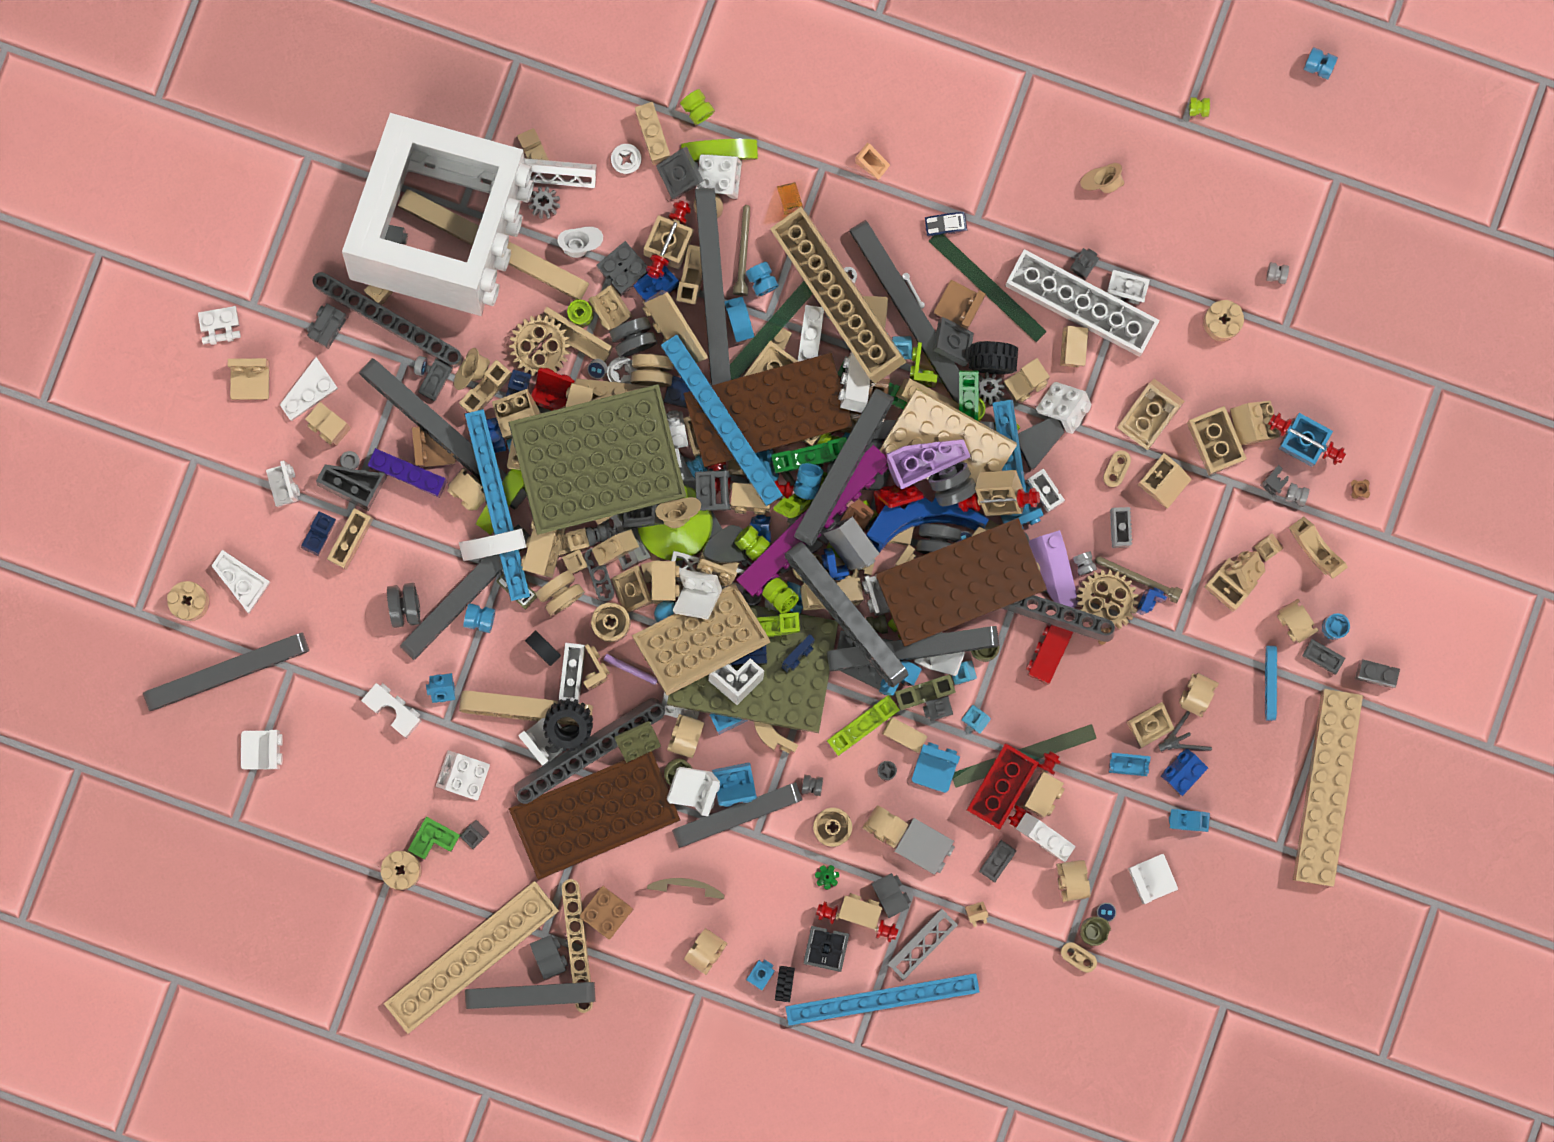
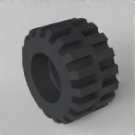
[969,341,1018,374]
[543,698,593,751]

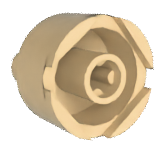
[1203,300,1244,341]
[447,468,486,511]
[167,581,209,621]
[1277,599,1318,643]
[591,603,631,642]
[1179,673,1219,717]
[667,714,705,758]
[862,805,909,848]
[813,808,852,847]
[381,851,421,890]
[1056,860,1090,902]
[684,928,728,975]

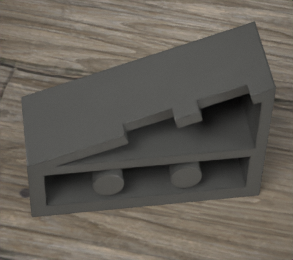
[316,464,386,511]

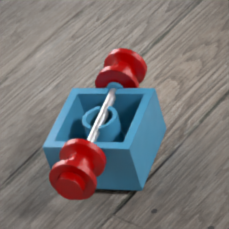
[1268,412,1346,467]

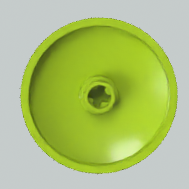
[638,485,713,561]

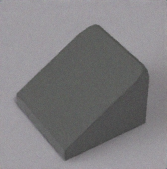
[460,820,489,850]

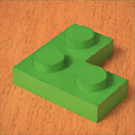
[408,816,461,860]

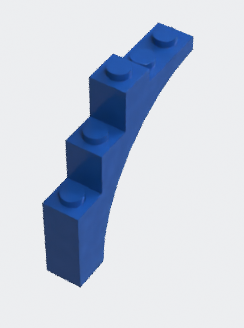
[866,497,989,553]

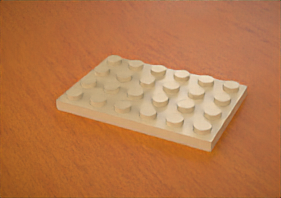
[879,387,1017,484]
[632,583,770,696]

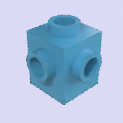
[426,673,455,703]

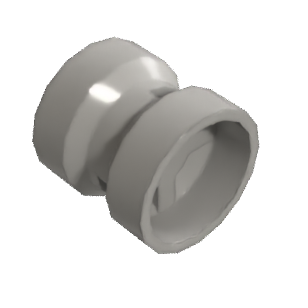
[1266,262,1289,284]
[1285,483,1310,507]
[1073,551,1097,576]

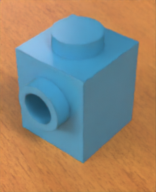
[746,959,775,990]

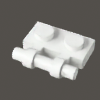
[198,306,241,345]

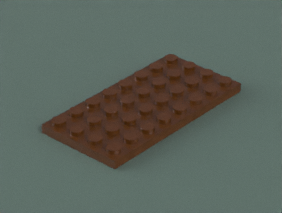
[683,353,852,468]
[875,518,1047,647]
[509,751,681,880]

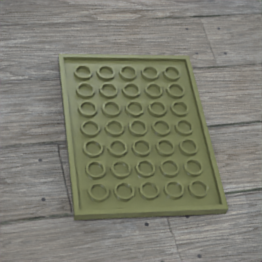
[508,384,687,535]
[667,605,838,734]

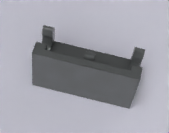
[1260,465,1289,498]
[623,503,664,528]

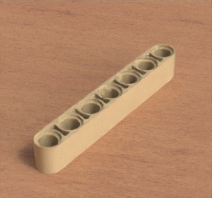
[459,691,593,726]
[562,879,594,1013]

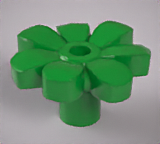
[815,865,840,890]

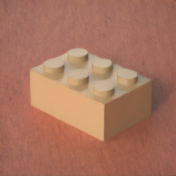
[1187,406,1247,476]

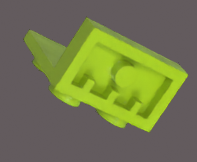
[910,342,937,388]

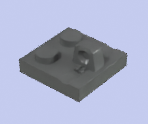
[656,147,703,199]
[933,317,974,367]

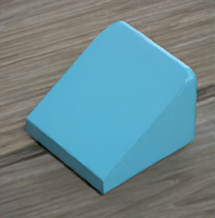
[892,336,912,359]
[952,661,977,685]
[962,705,991,734]

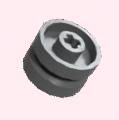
[609,317,657,358]
[928,462,976,506]
[916,524,962,554]
[387,583,421,628]

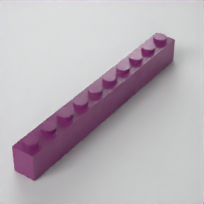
[737,445,889,597]

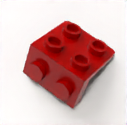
[531,368,575,411]
[874,484,924,514]

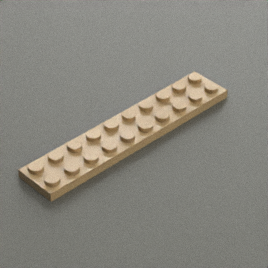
[384,881,559,1034]

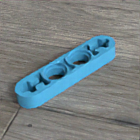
[1265,646,1277,721]

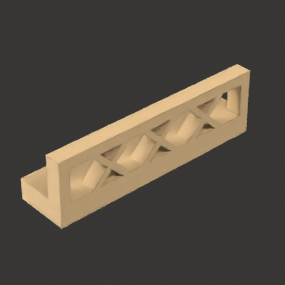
[540,307,613,362]

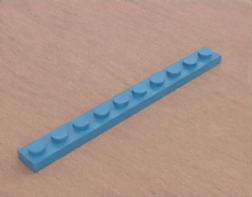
[661,335,783,506]
[465,409,530,601]
[785,973,980,1026]

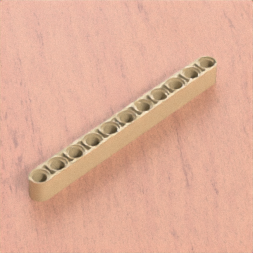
[398,189,589,300]

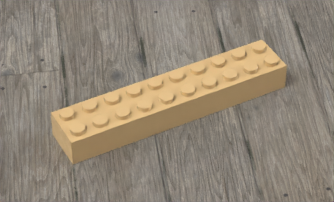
[770,207,907,384]
[521,384,602,578]
[1293,689,1363,887]

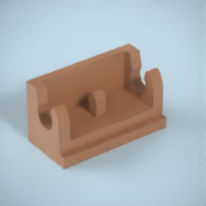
[841,499,875,532]

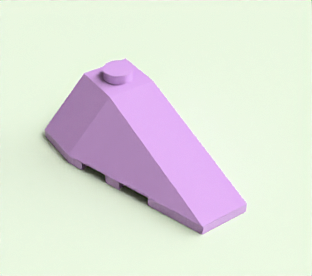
[886,439,970,489]
[1029,530,1078,608]

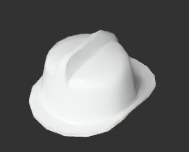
[558,227,603,258]

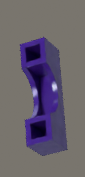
[367,448,447,498]

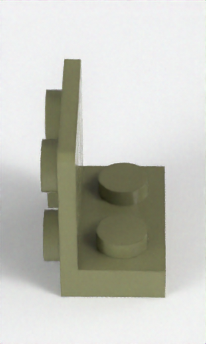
[615,721,661,763]

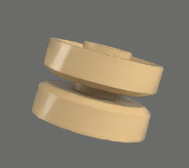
[630,354,673,387]
[535,570,585,616]

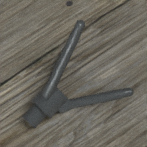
[1158,711,1212,752]

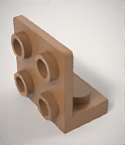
[934,280,986,330]
[412,427,456,468]
[580,886,634,939]

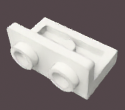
[1107,269,1150,305]

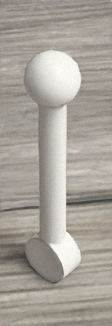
[902,273,925,309]

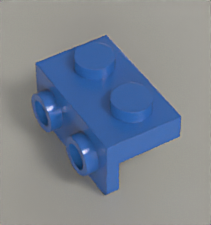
[633,266,679,301]
[821,548,849,580]
[1161,749,1208,796]

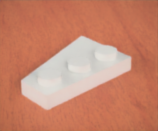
[280,357,338,421]
[212,550,271,614]

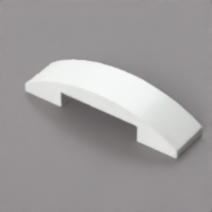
[459,529,526,561]

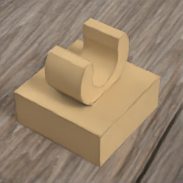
[965,901,989,927]

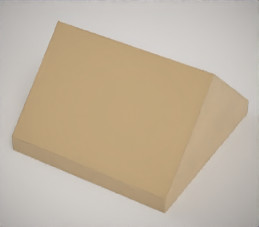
[611,566,653,613]
[1126,702,1174,748]

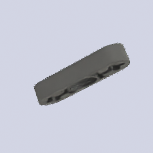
[585,548,614,602]

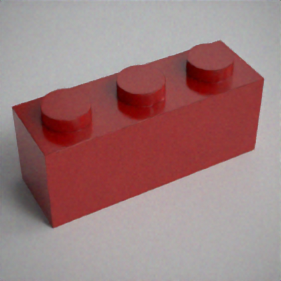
[1026,624,1073,685]

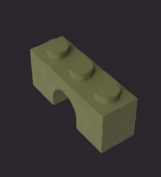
[894,674,956,710]

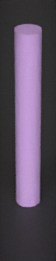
[603,654,658,685]

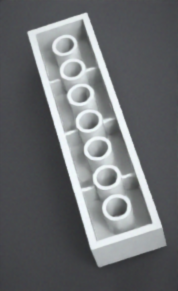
[1005,249,1160,357]

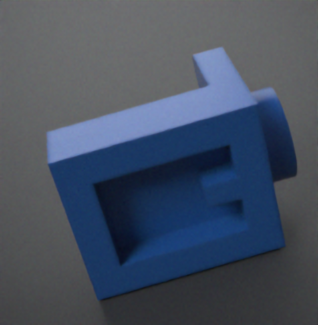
[750,515,772,545]

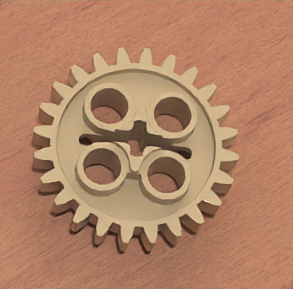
[509,315,572,376]
[1076,570,1139,632]

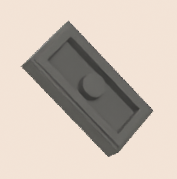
[418,358,453,401]
[1302,639,1345,675]
[979,840,1017,883]

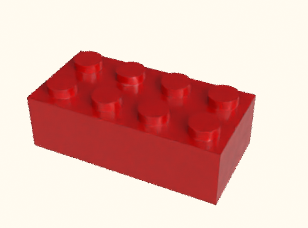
[966,743,1039,830]

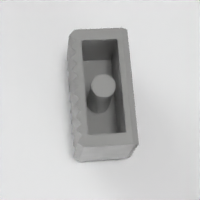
[1110,507,1133,548]

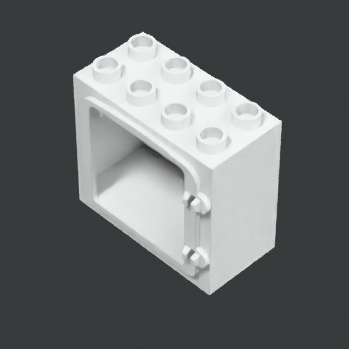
[342,113,534,316]

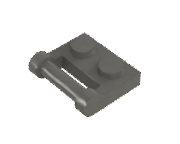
[695,471,731,511]

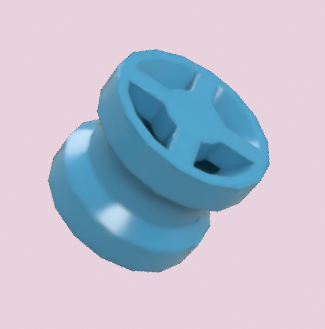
[685,455,707,479]

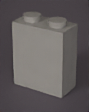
[823,517,879,571]
[894,818,955,875]

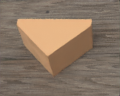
[855,143,890,180]

